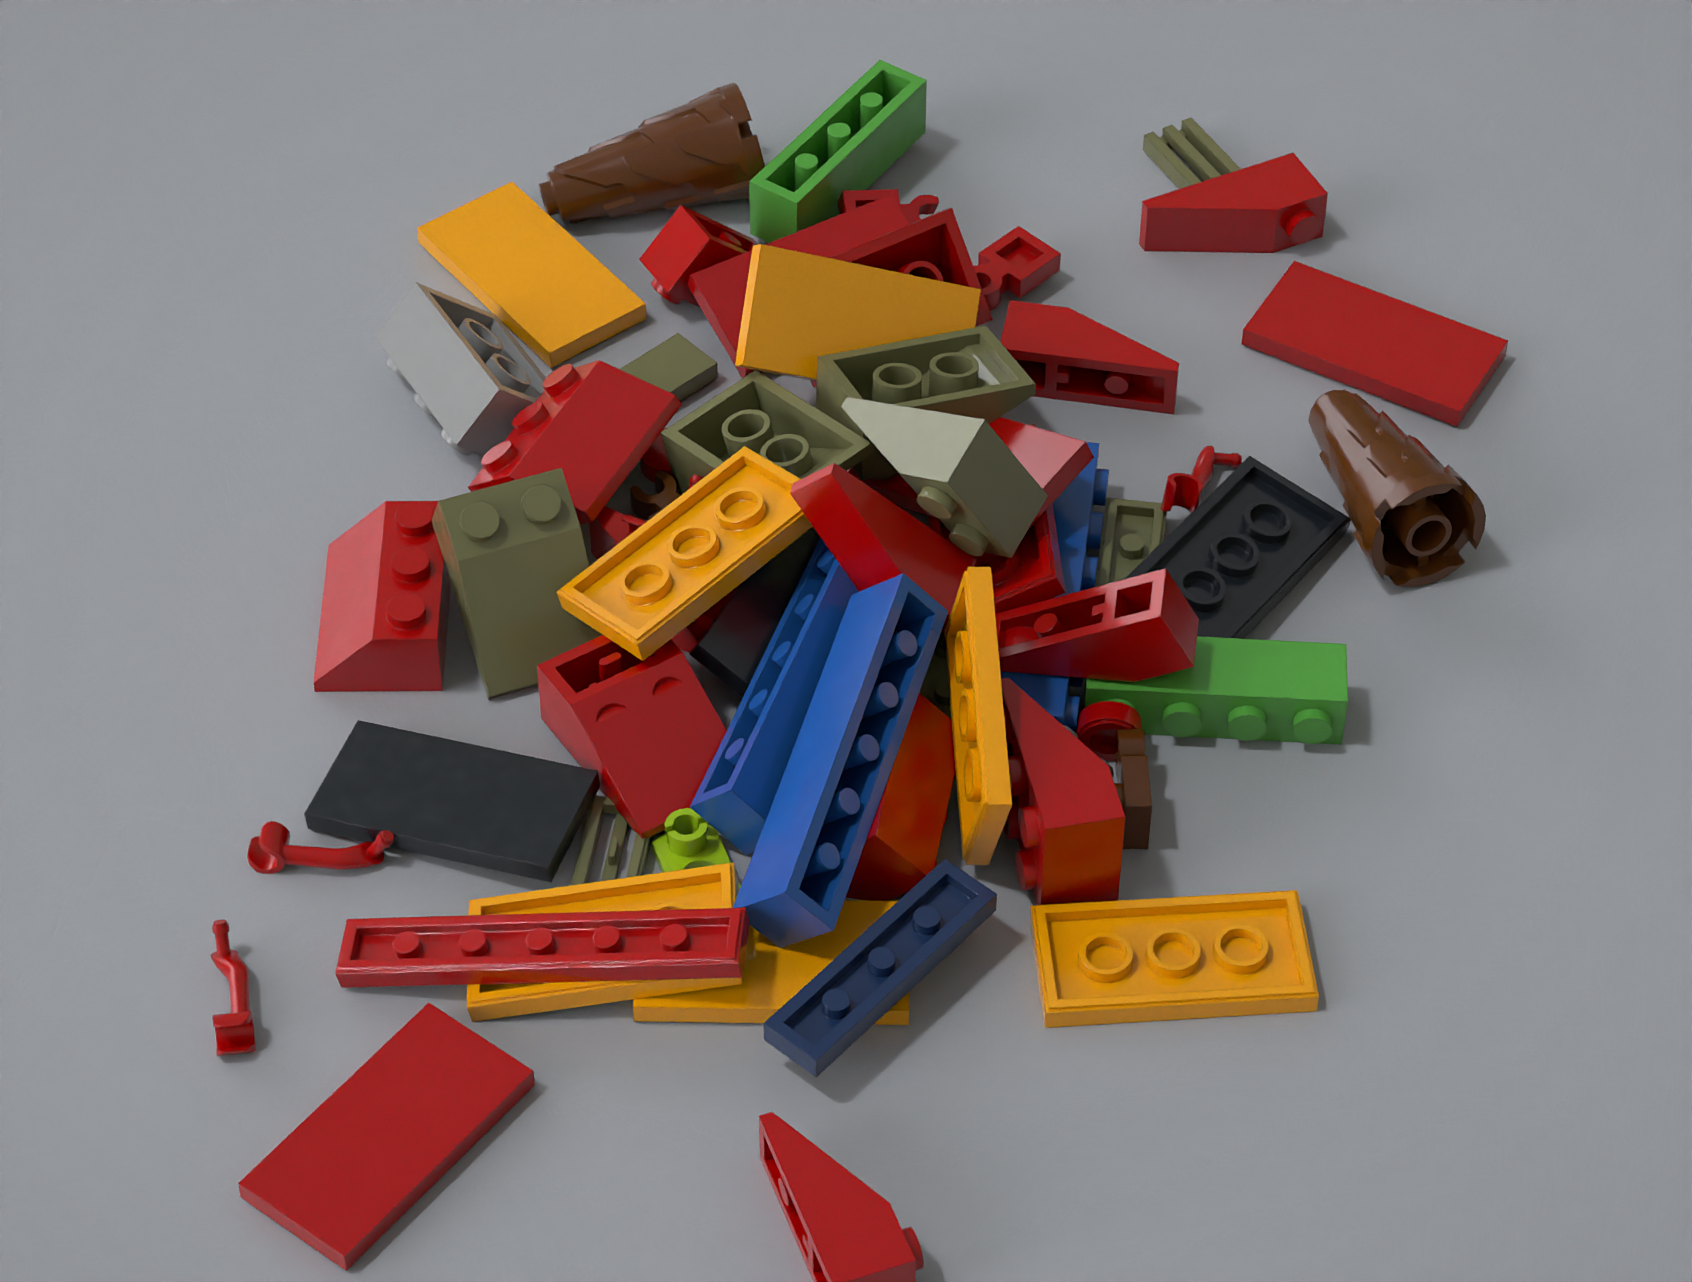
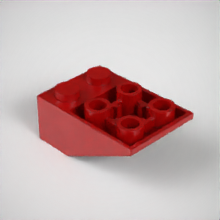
[537,635,727,839]
[1001,678,1125,905]

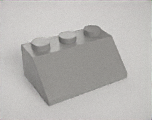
[375,282,546,456]

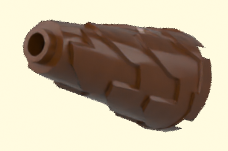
[538,83,765,223]
[1308,389,1486,587]

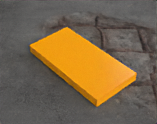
[417,181,647,368]
[735,244,981,382]
[556,446,813,661]
[944,567,1012,865]
[467,862,743,1022]
[1029,890,1319,1028]
[633,900,909,1025]

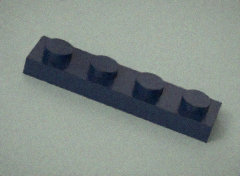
[764,859,997,1078]

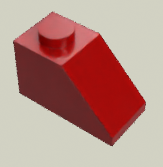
[639,205,758,307]

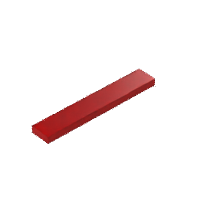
[335,908,750,988]

